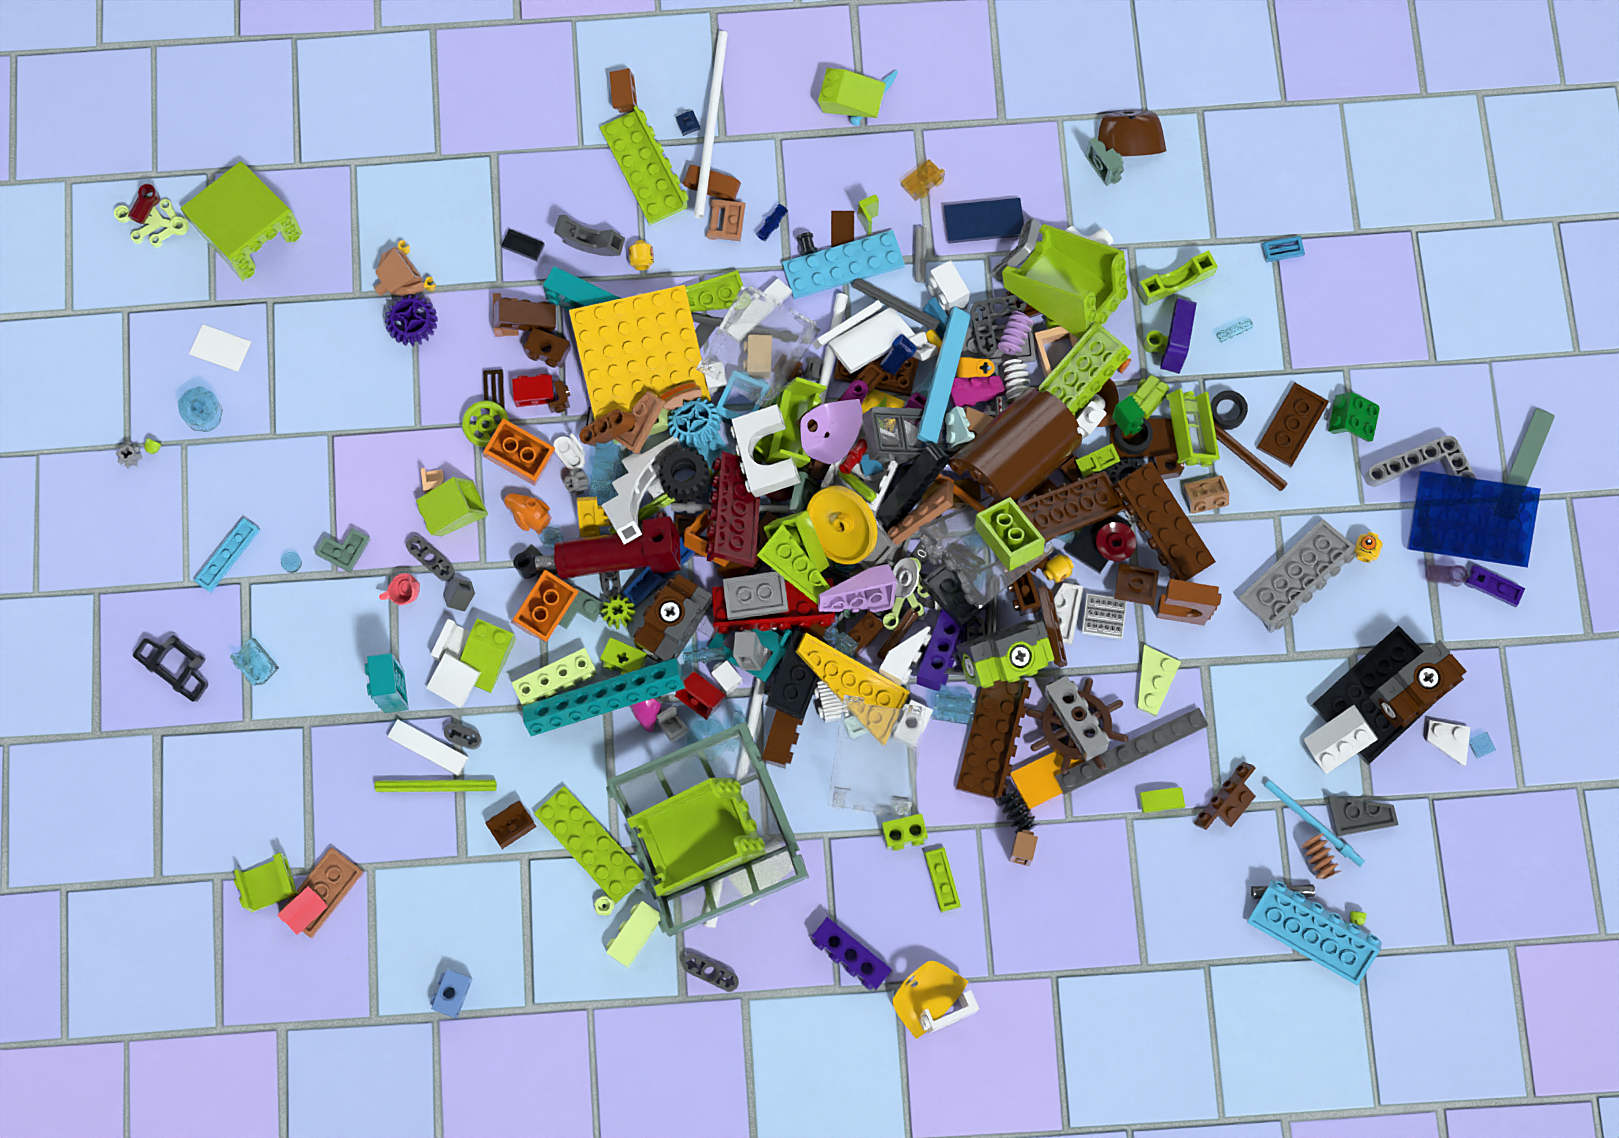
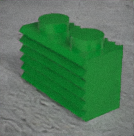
[1112,395,1145,436]

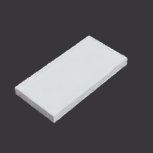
[828,308,914,374]

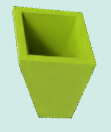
[416,477,489,537]

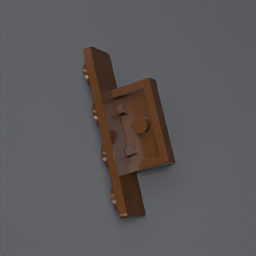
[1194,762,1256,830]

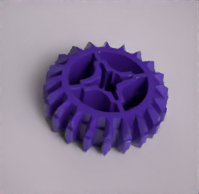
[385,294,438,347]

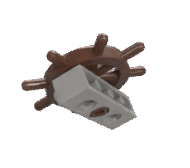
[1026,676,1129,774]

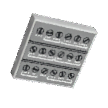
[1082,594,1127,640]

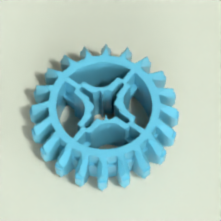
[668,398,721,449]

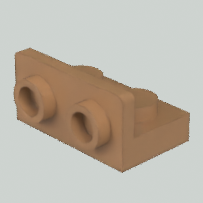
[1184,475,1230,514]

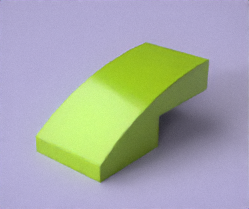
[1076,443,1121,478]
[1139,787,1185,813]

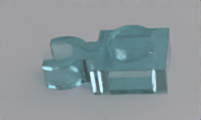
[823,625,858,658]

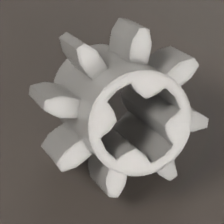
[115,443,142,469]
[564,469,589,495]

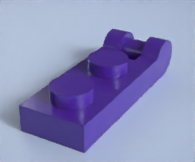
[1464,565,1525,608]

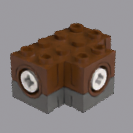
[633,574,713,663]
[1369,640,1467,729]

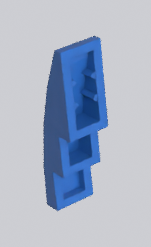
[622,537,696,607]

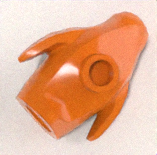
[504,493,552,535]

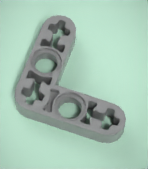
[991,217,1040,281]

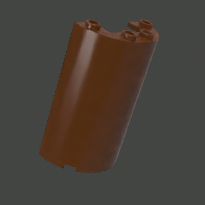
[948,387,1082,507]

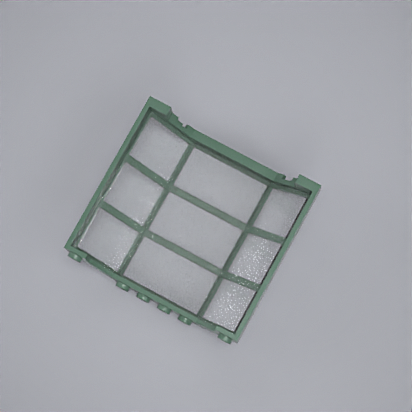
[606,722,810,937]

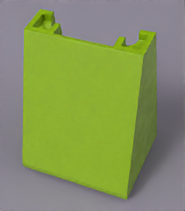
[180,161,303,281]
[1002,224,1128,339]
[627,778,766,896]

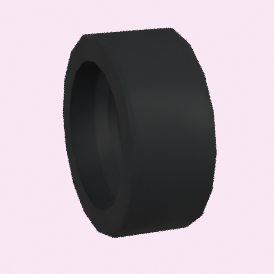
[1210,390,1248,430]
[1114,418,1153,455]

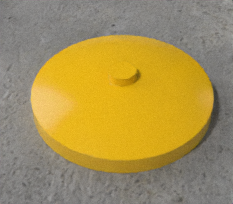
[807,486,878,565]

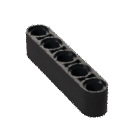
[876,443,949,530]

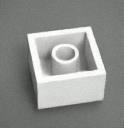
[927,260,970,316]

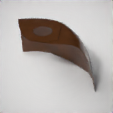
[1098,110,1167,157]

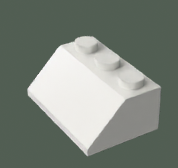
[1303,705,1378,774]

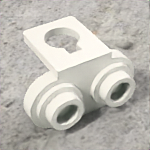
[553,433,585,471]

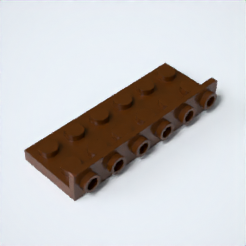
[1114,461,1216,581]
[1015,471,1126,542]
[956,680,1032,801]

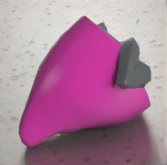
[630,696,664,732]

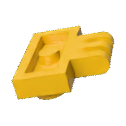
[577,496,613,537]

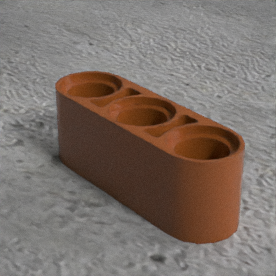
[682,165,741,201]
[579,409,636,447]

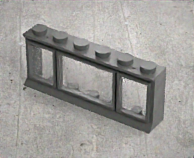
[862,407,963,465]

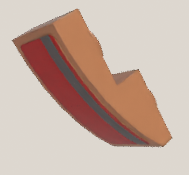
[659,382,701,410]

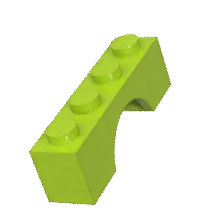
[1137,250,1218,306]

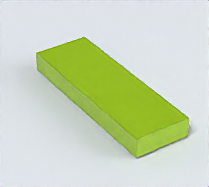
[924,847,961,913]

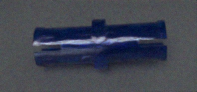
[756,204,788,242]

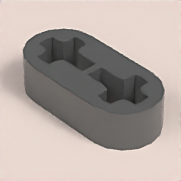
[444,723,482,750]

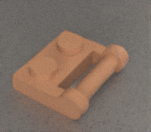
[706,200,746,242]

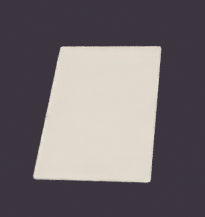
[189,324,251,372]

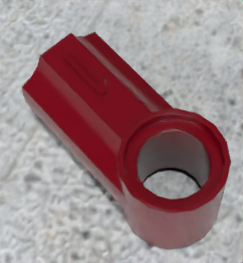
[128,184,160,225]

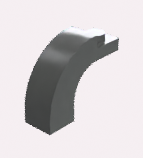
[554,215,625,256]

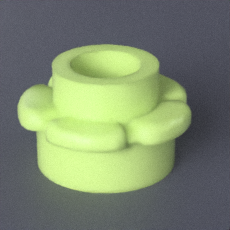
[594,895,615,916]

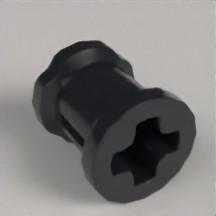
[796,232,818,256]

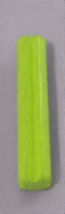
[838,471,877,502]

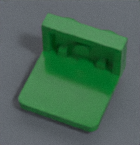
[1328,392,1380,442]

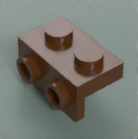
[485,801,537,849]

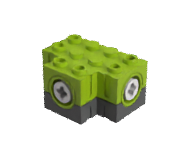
[956,620,1055,688]

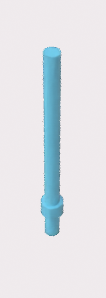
[1264,780,1365,867]

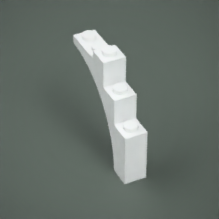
[602,437,684,544]

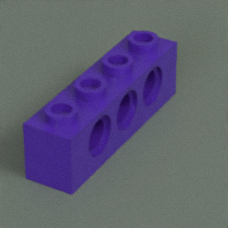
[916,609,968,692]
[811,917,892,991]

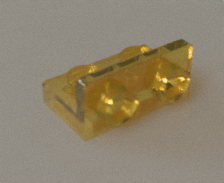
[900,159,945,201]

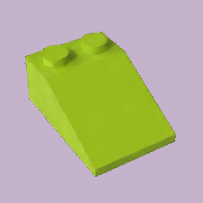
[818,68,886,118]
[460,618,516,693]

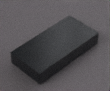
[501,229,545,262]

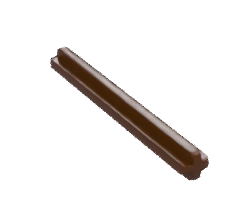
[1214,422,1288,491]

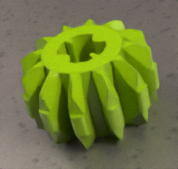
[601,595,636,629]

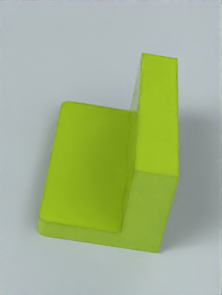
[858,194,879,235]

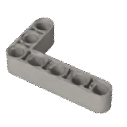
[1365,435,1476,493]

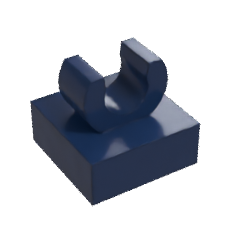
[675,110,700,136]

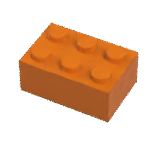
[483,419,555,486]

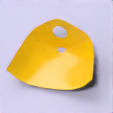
[893,961,969,1039]

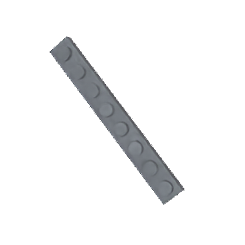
[1055,708,1209,796]

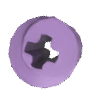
[997,311,1034,355]

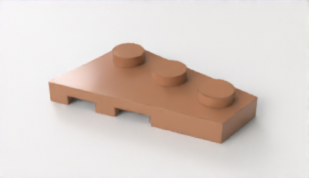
[615,391,666,454]

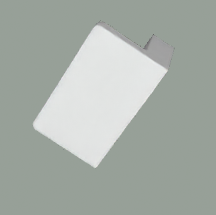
[431,619,471,662]

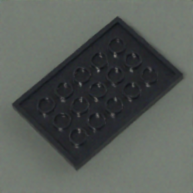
[1311,625,1435,765]

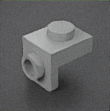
[657,706,689,743]

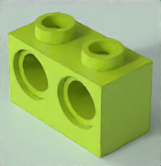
[881,813,928,851]

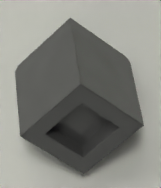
[443,577,475,611]

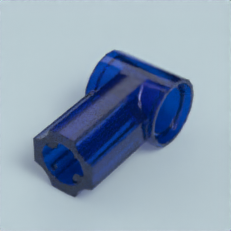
[880,334,917,375]

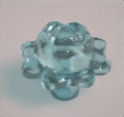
[540,526,564,550]

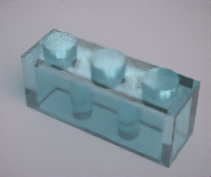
[589,443,624,505]

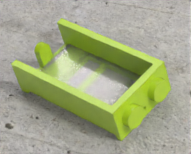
[1166,389,1220,467]

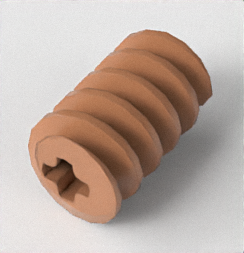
[1301,833,1341,879]

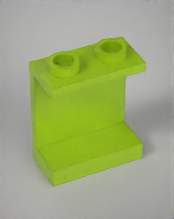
[234,852,298,913]

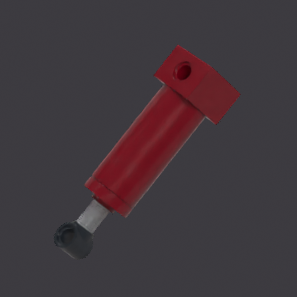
[513,512,681,579]

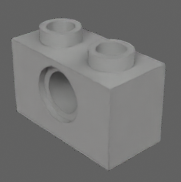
[733,630,763,670]

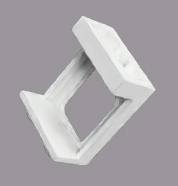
[919,990,980,1034]

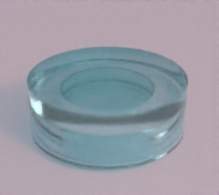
[281,552,302,573]

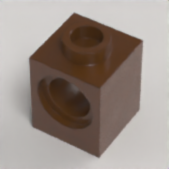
[1152,453,1185,480]

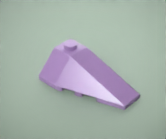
[818,564,897,613]

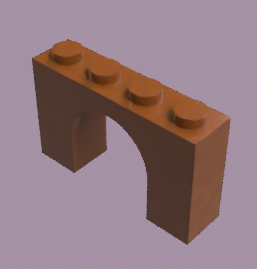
[1156,579,1222,625]

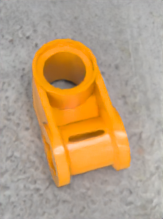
[957,357,994,377]

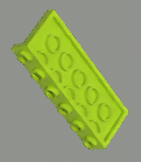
[600,106,689,226]
[1038,322,1131,417]

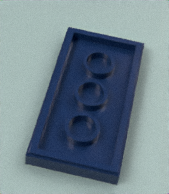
[944,198,1024,244]

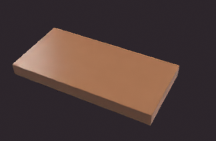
[279,847,364,938]

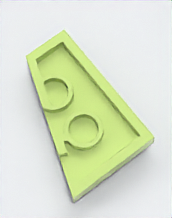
[1137,645,1181,717]

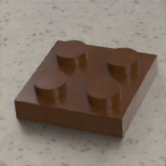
[1114,563,1159,606]

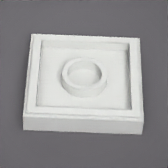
[426,653,481,708]

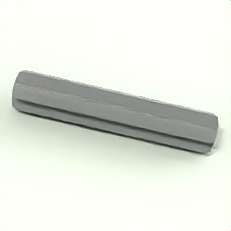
[915,227,926,283]

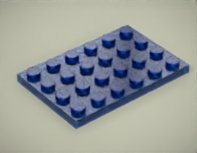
[1407,470,1541,568]

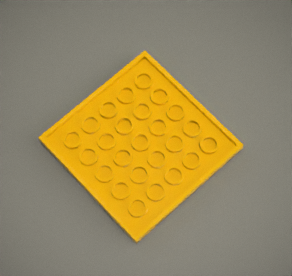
[569,285,711,421]

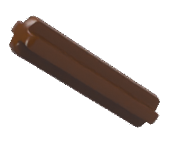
[877,608,919,661]

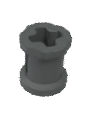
[803,356,823,381]

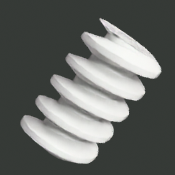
[1003,359,1030,403]

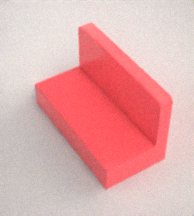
[277,886,328,935]

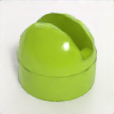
[144,438,162,454]
[1349,911,1367,926]

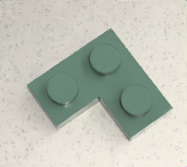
[315,528,371,573]
[558,584,605,629]

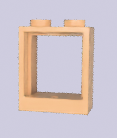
[1034,326,1078,379]

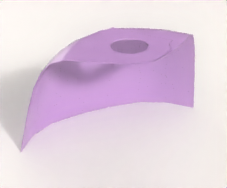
[800,399,862,464]

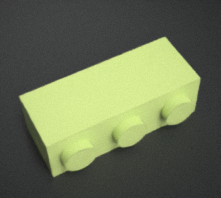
[606,901,661,968]

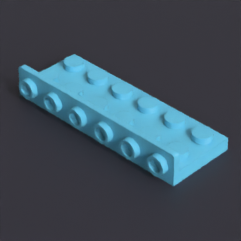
[1247,879,1382,986]

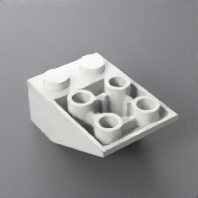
[879,627,932,686]

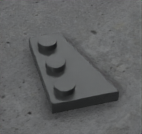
[1328,796,1399,837]

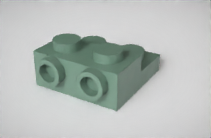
[1085,137,1124,186]

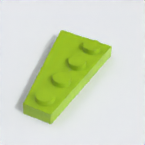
[685,270,750,312]
[757,524,831,605]

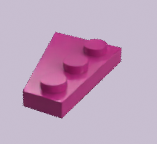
[949,376,1006,408]

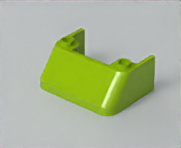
[764,377,827,468]

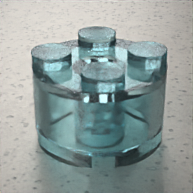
[178,386,223,432]

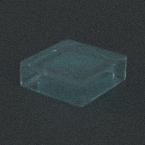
[1469,732,1496,759]

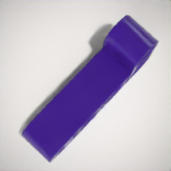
[1160,297,1197,374]

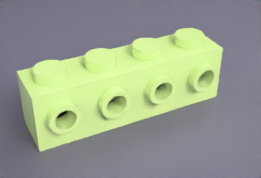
[511,648,597,706]

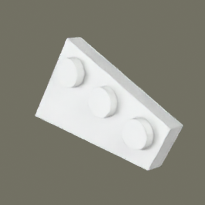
[1041,583,1083,645]

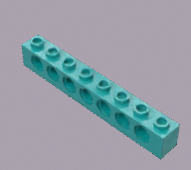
[522,658,685,737]

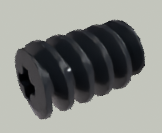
[998,788,1040,834]

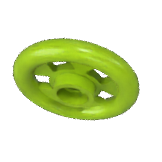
[462,400,509,448]

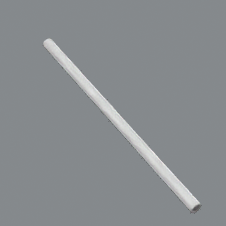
[694,31,728,219]

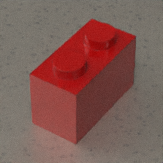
[512,373,555,407]
[675,671,726,720]

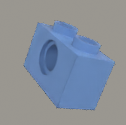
[430,969,473,1019]

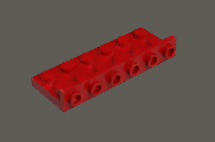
[712,578,836,634]

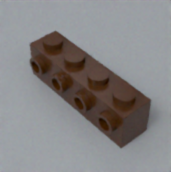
[1000,562,1041,616]

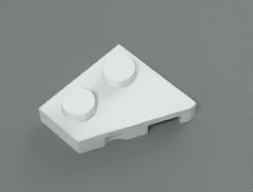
[1426,720,1470,767]

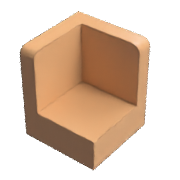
[421,468,444,494]

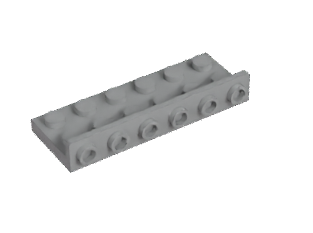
[1239,519,1356,633]

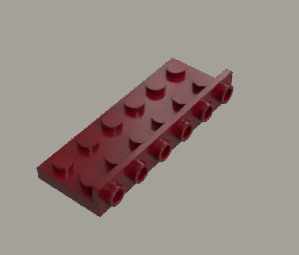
[705,451,762,567]

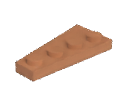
[887,479,954,545]

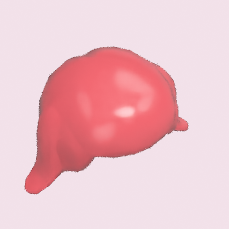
[379,573,420,606]

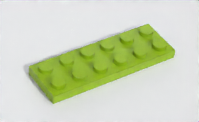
[534,786,645,904]

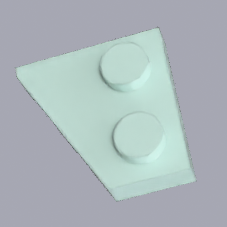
[945,406,975,452]

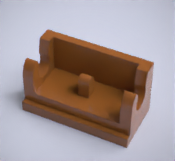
[609,68,638,113]

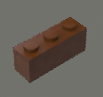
[494,297,556,333]

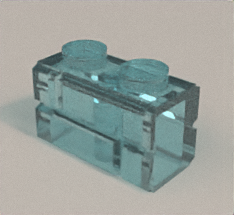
[932,690,976,726]

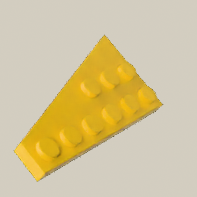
[796,633,910,746]

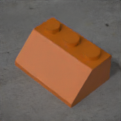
[510,570,579,642]

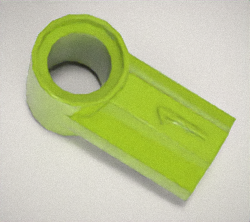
[1143,330,1168,354]

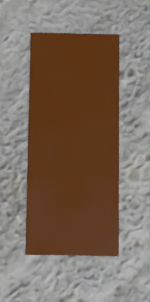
[831,210,854,248]

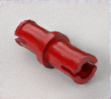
[839,439,868,474]

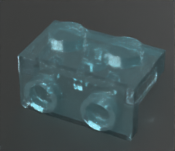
[230,638,279,686]

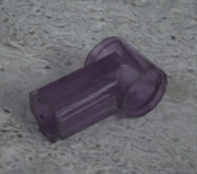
[1425,564,1468,587]

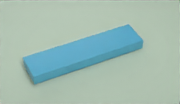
[194,518,260,593]

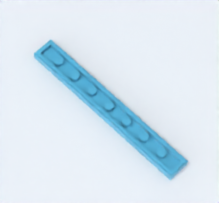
[916,306,971,445]

